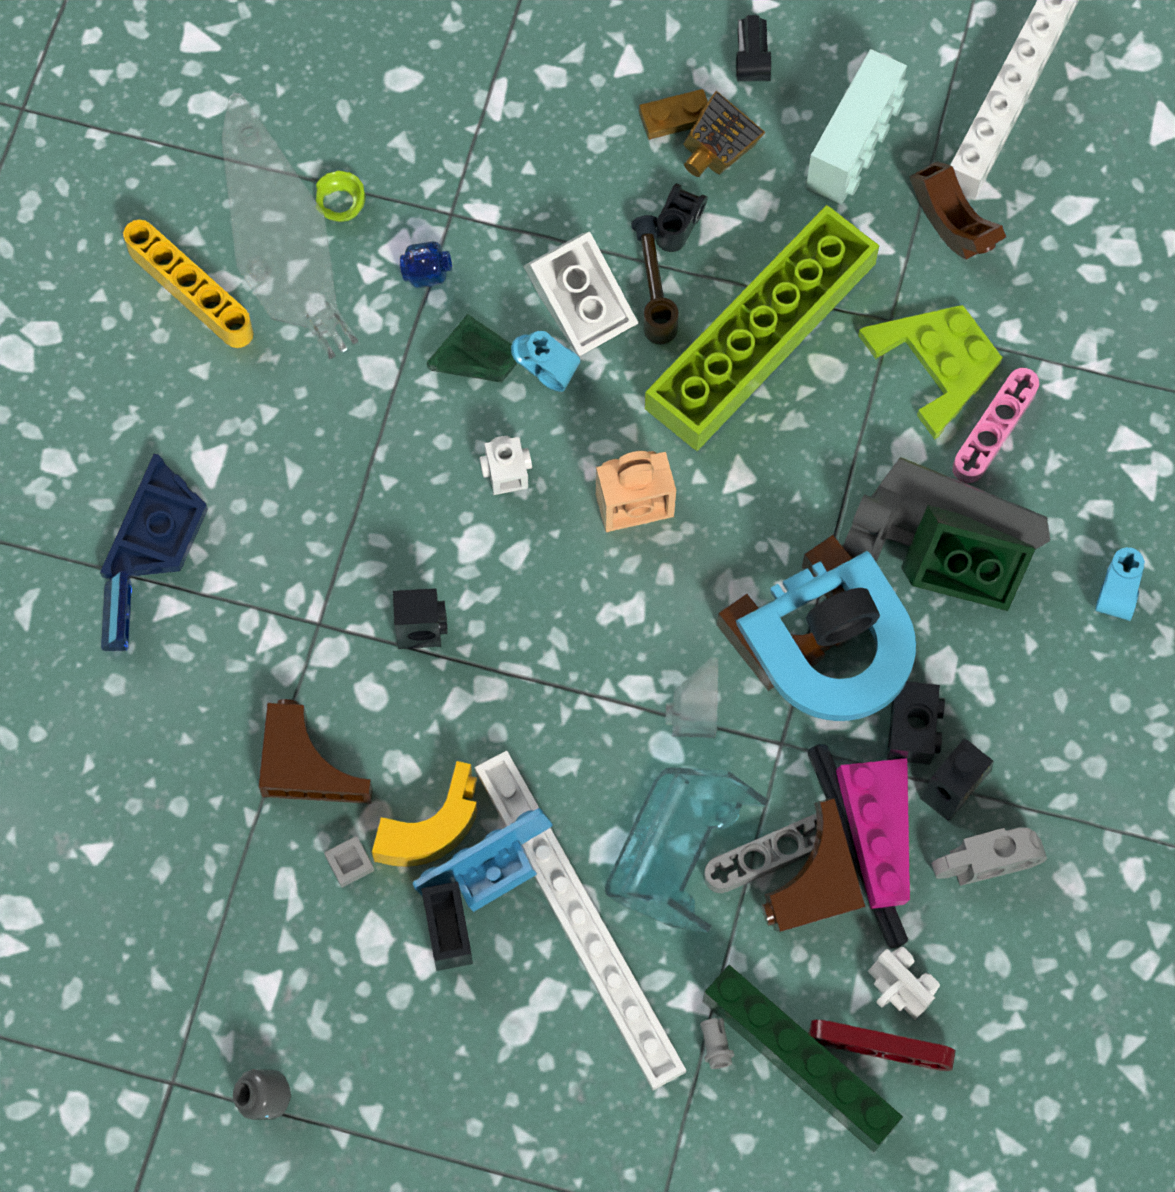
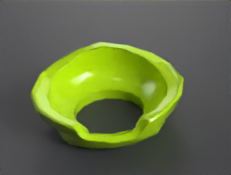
[315,171,366,222]

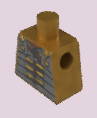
[683,91,765,177]

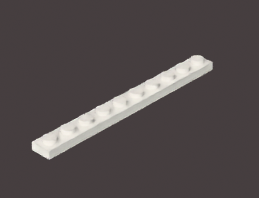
[475,751,686,1091]

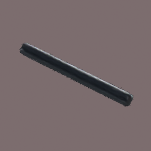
[808,744,908,948]

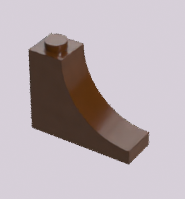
[259,699,373,804]
[761,799,865,932]

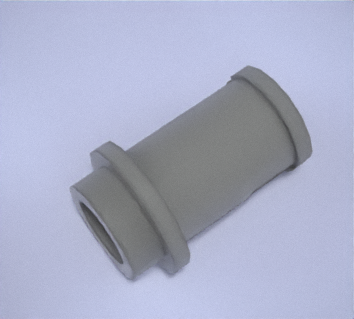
[700,1018,734,1069]

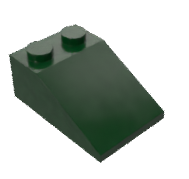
[901,505,1036,611]

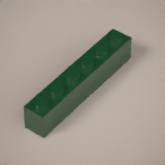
[702,965,903,1152]

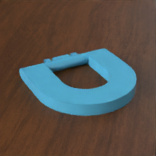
[736,551,916,721]

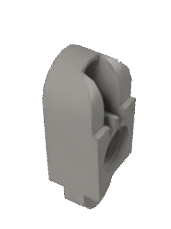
[931,828,1047,886]

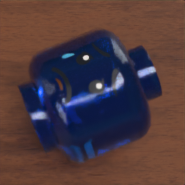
[400,241,452,288]

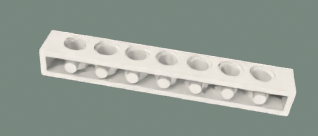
[951,0,1079,200]

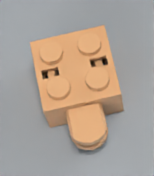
[596,451,676,532]

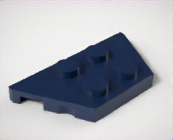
[100,453,208,579]

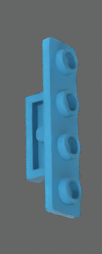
[412,808,553,912]

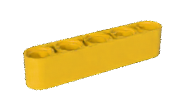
[123,219,254,348]

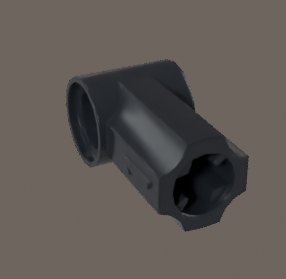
[736,15,771,81]

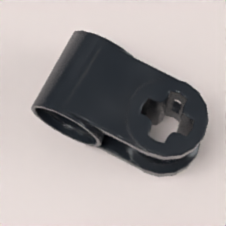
[656,183,708,252]

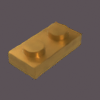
[639,89,708,140]

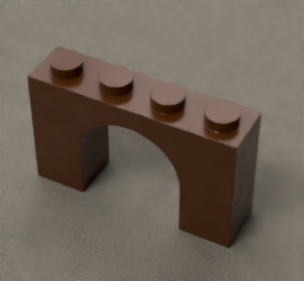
[717,535,853,691]

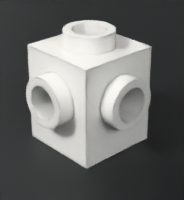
[479,436,532,495]

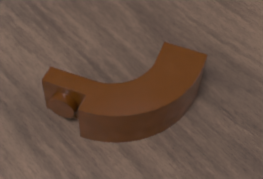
[909,161,1007,260]

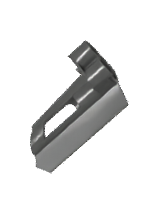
[843,457,1051,562]

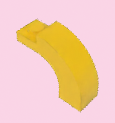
[372,761,477,867]

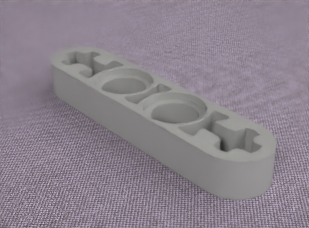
[704,814,817,893]

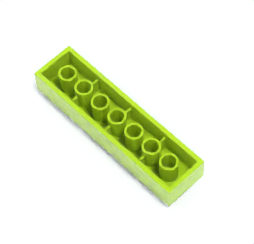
[644,205,880,451]

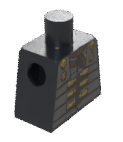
[920,738,994,821]

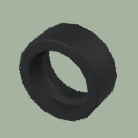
[806,587,880,646]

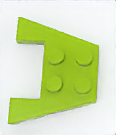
[858,305,1003,440]

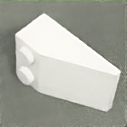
[523,232,638,356]

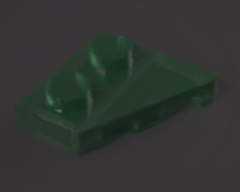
[427,314,518,383]

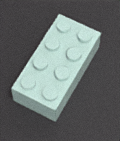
[806,49,908,205]

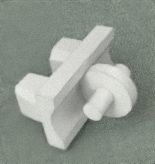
[868,947,940,1020]

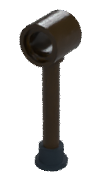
[631,215,679,344]

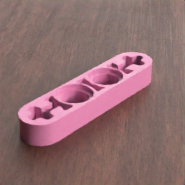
[953,368,1039,483]

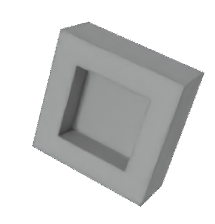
[324,836,374,888]

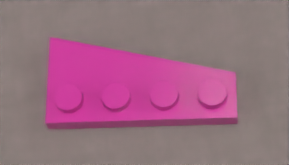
[836,758,910,909]

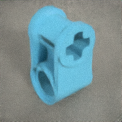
[511,331,580,392]
[1095,547,1145,621]

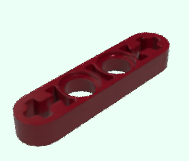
[808,1019,956,1071]

